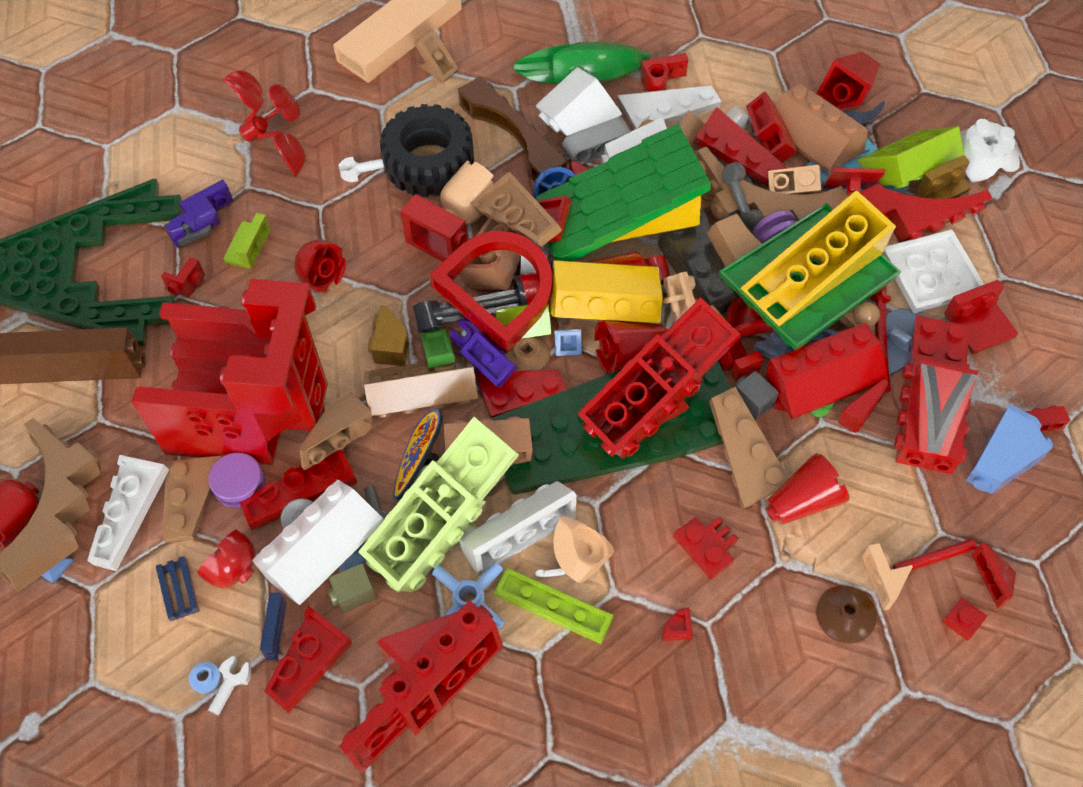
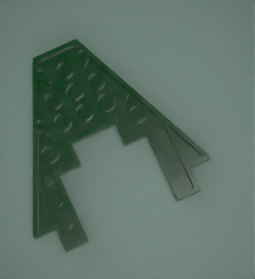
[0,179,182,346]

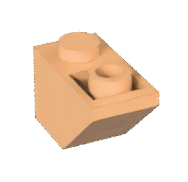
[768,165,822,195]

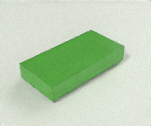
[420,329,455,368]

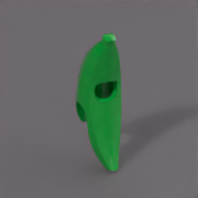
[513,41,650,84]

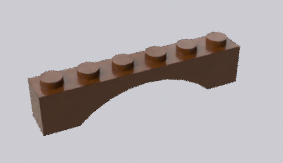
[458,76,567,182]

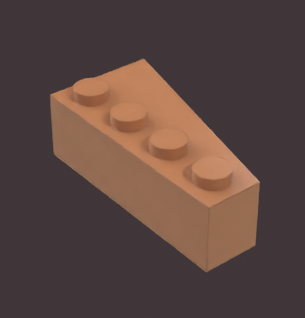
[460,218,521,290]

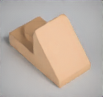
[862,543,912,611]

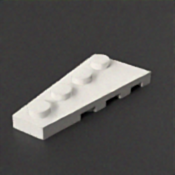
[617,85,722,130]
[87,455,169,571]

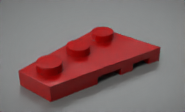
[474,370,567,418]
[264,606,352,714]

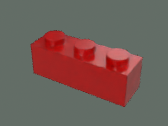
[1022,405,1070,432]

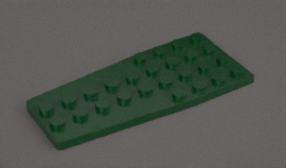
[490,361,731,495]

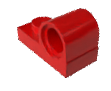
[640,53,689,92]

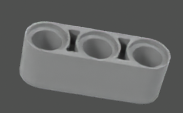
[562,117,631,165]

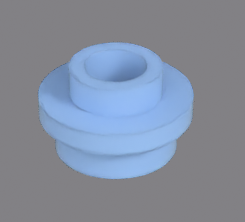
[189,662,221,693]

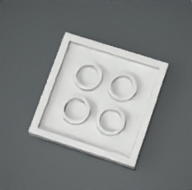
[883,230,984,314]

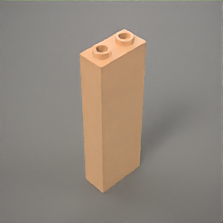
[333,0,462,83]

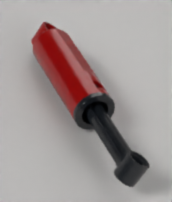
[413,252,670,333]

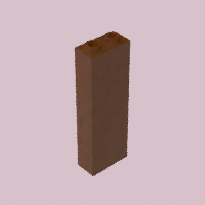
[0,327,146,384]

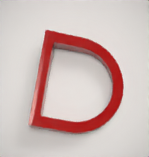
[430,231,552,353]

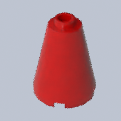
[594,320,668,373]
[765,453,850,525]

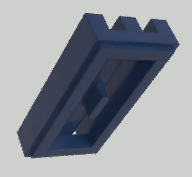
[155,556,200,621]
[260,592,287,660]

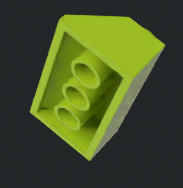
[858,126,964,188]

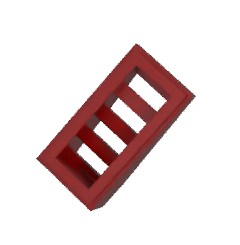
[838,379,889,434]

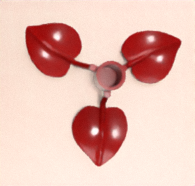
[223,71,305,176]

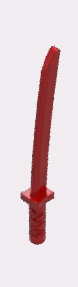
[871,285,891,393]

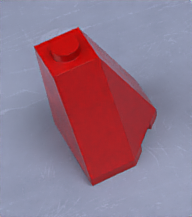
[816,51,880,110]

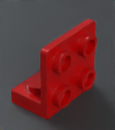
[944,280,1018,354]

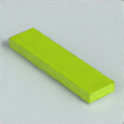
[494,567,614,644]

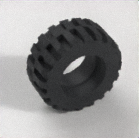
[380,104,474,197]

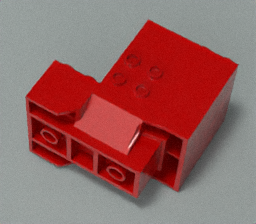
[131,278,328,465]

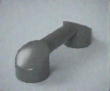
[722,162,764,230]

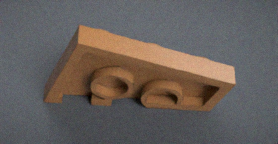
[163,455,223,543]

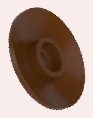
[816,585,877,644]

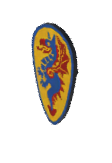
[393,409,443,501]

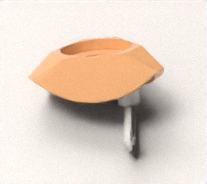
[535,515,614,583]

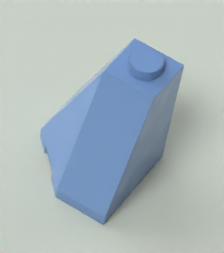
[966,405,1054,494]

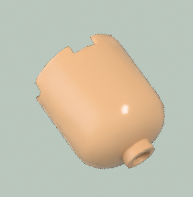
[440,161,494,224]

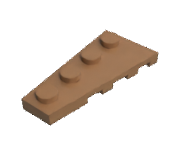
[470,172,562,247]
[709,387,789,510]

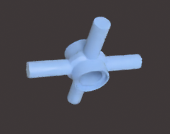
[432,562,505,631]

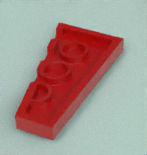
[693,107,788,187]
[240,449,357,530]

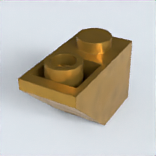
[368,305,410,366]

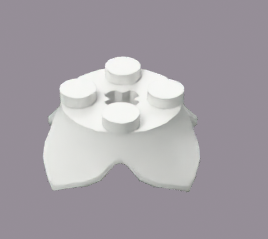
[960,119,1020,183]

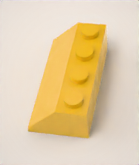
[549,260,662,323]

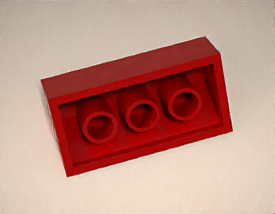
[765,322,888,420]

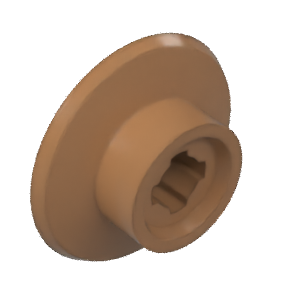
[505,336,550,371]

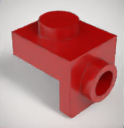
[161,257,205,298]

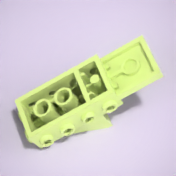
[359,417,519,592]

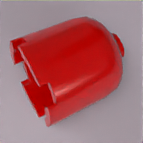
[0,478,40,550]

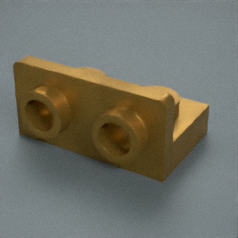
[917,155,971,199]

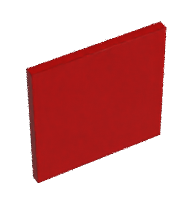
[823,168,885,195]

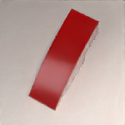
[746,91,797,163]

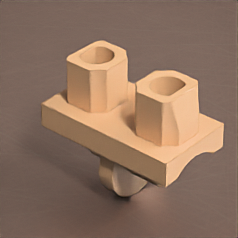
[662,271,697,323]

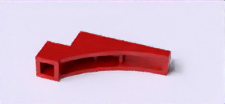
[859,183,992,243]

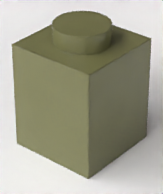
[327,564,377,613]

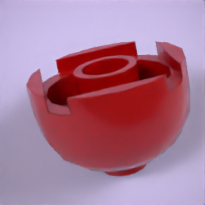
[294,240,346,292]
[197,529,256,589]

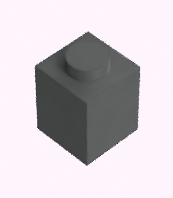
[734,371,779,421]

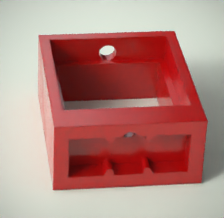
[400,194,468,262]

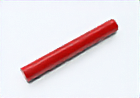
[892,539,977,571]

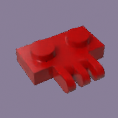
[673,517,739,580]

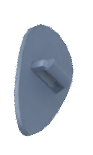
[877,309,925,375]

